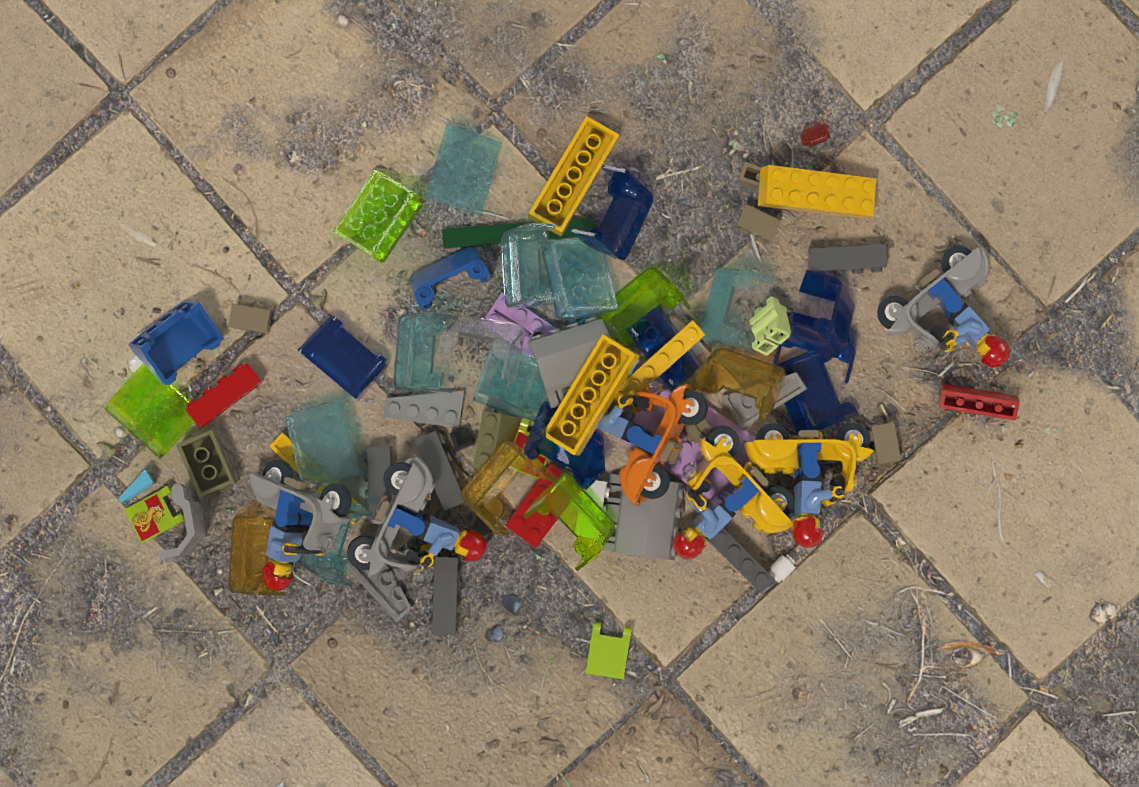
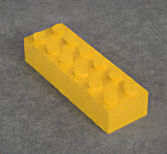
[528,116,619,236]
[758,165,876,219]
[542,334,640,456]

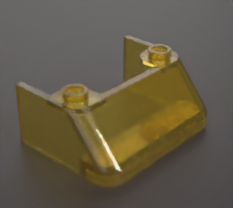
[692,348,785,423]
[461,441,557,536]
[228,515,286,596]

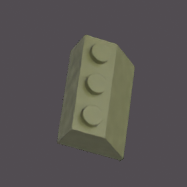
[473,411,521,475]

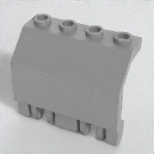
[527,317,624,408]
[600,474,686,560]
[158,484,207,562]

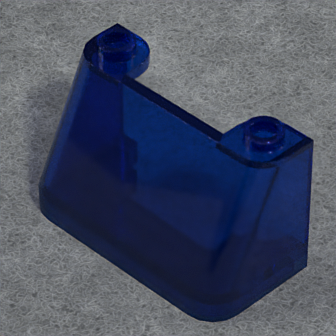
[298,316,388,401]

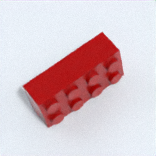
[505,464,582,549]

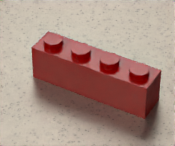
[185,363,261,430]
[938,383,1020,421]

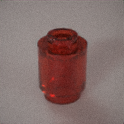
[800,124,830,148]

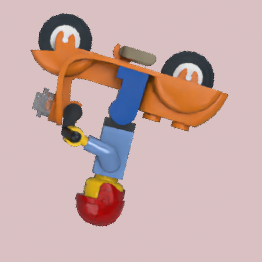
[597,379,708,506]

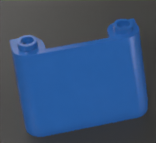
[409,247,491,312]
[128,300,224,385]

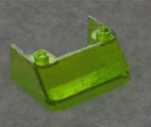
[596,267,691,350]
[524,473,615,571]

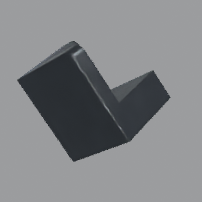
[449,427,475,452]
[468,511,494,536]

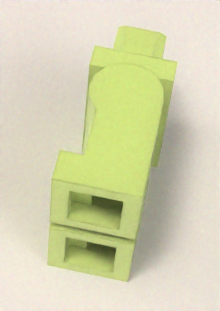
[749,297,792,356]

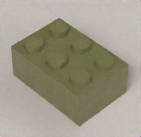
[176,429,237,498]

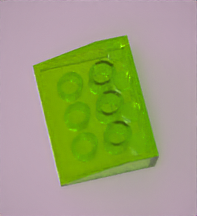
[332,169,425,265]
[102,364,194,459]

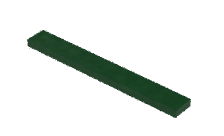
[442,217,595,249]

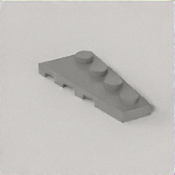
[722,372,807,429]
[383,391,465,429]
[345,562,412,622]

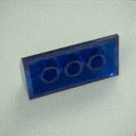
[625,305,705,392]

